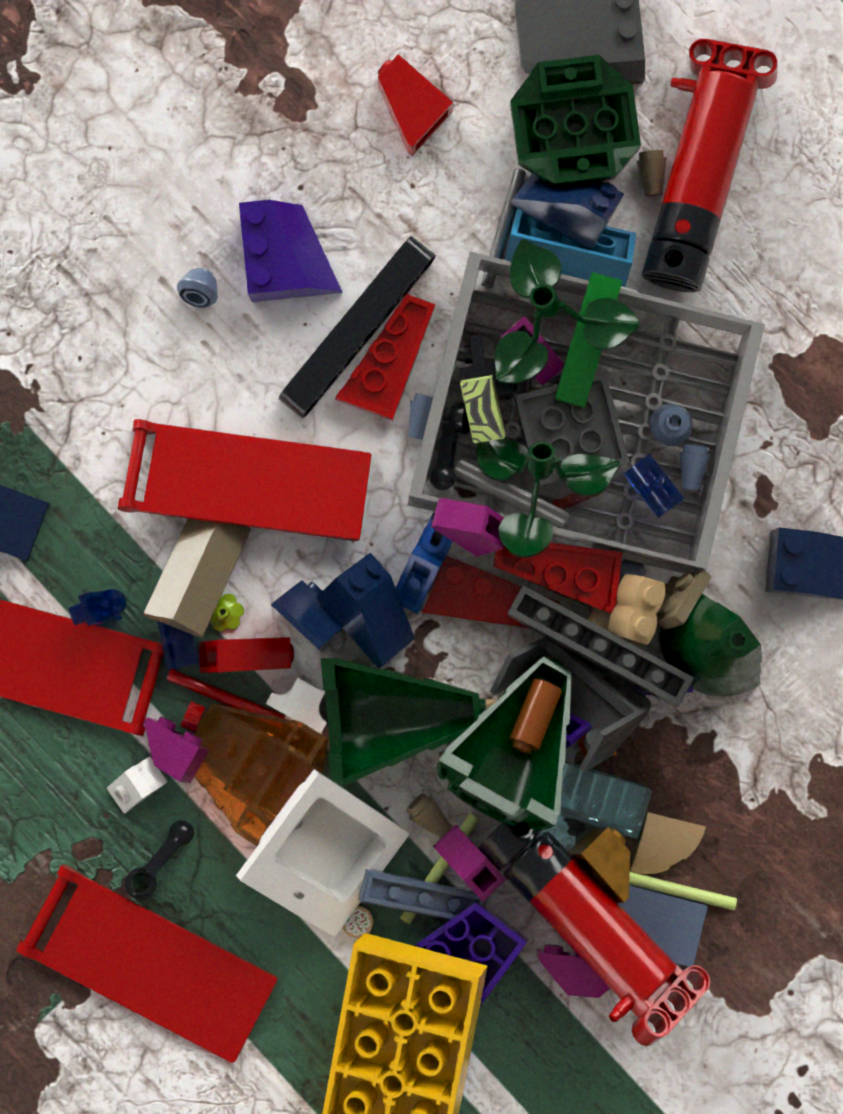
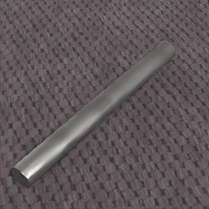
[481,169,526,288]

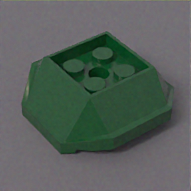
[510,55,641,187]

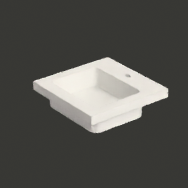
[236,769,410,938]

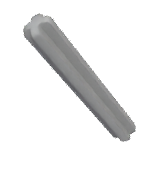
[454,460,569,528]

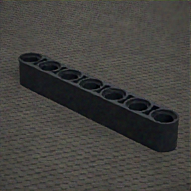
[278,236,436,418]

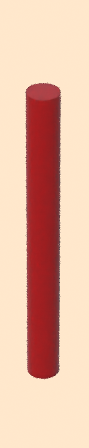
[166,669,285,728]

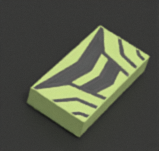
[460,375,506,444]

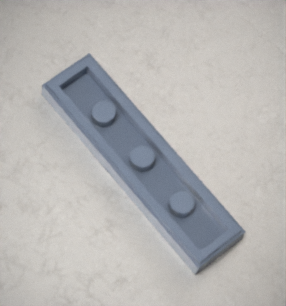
[358,869,486,920]

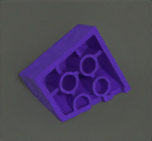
[239,199,343,302]
[414,902,529,1006]

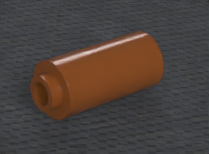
[509,679,562,754]

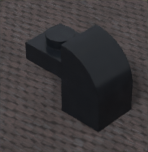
[460,334,514,400]

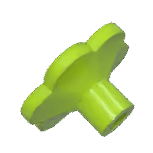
[210,593,244,632]

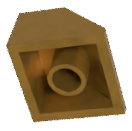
[569,827,630,903]

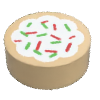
[342,905,373,938]

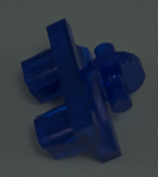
[623,453,684,518]
[69,589,126,626]
[157,621,199,670]

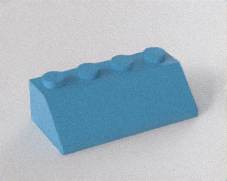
[504,208,636,287]

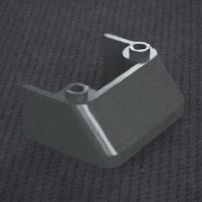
[490,637,651,773]

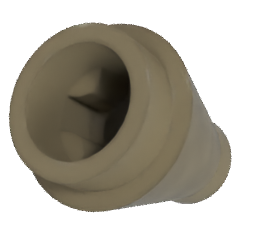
[636,150,667,197]
[406,793,453,839]

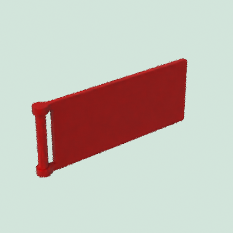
[117,419,372,541]
[0,599,169,736]
[16,864,277,1063]

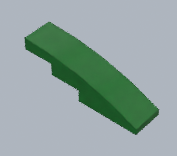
[554,272,622,408]

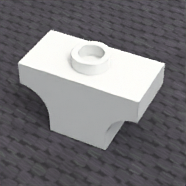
[266,678,328,734]
[107,756,167,814]

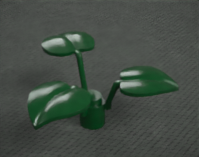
[494,239,640,383]
[476,438,620,557]

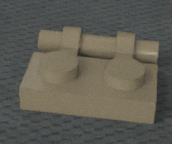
[656,569,712,630]

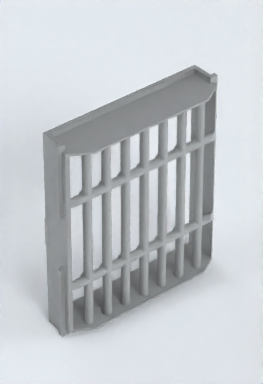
[407,252,765,574]

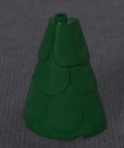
[659,594,762,697]
[436,657,571,830]
[321,658,486,786]

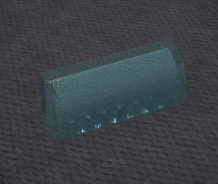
[560,760,653,839]

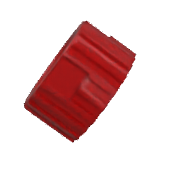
[180,701,205,732]

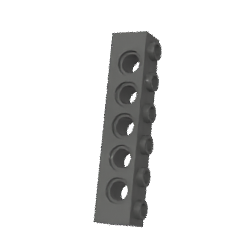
[508,585,694,708]

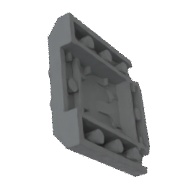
[514,0,645,84]

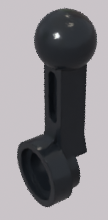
[430,402,470,491]
[125,820,194,900]

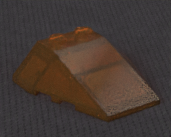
[194,703,328,846]

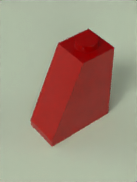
[378,54,453,156]
[199,637,294,673]

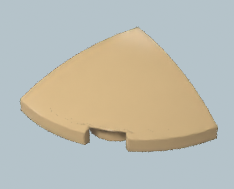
[630,812,706,874]

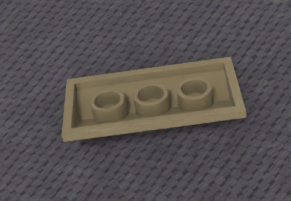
[143,519,251,638]

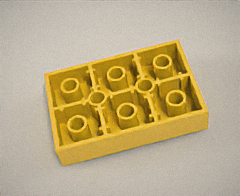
[322,933,488,1114]

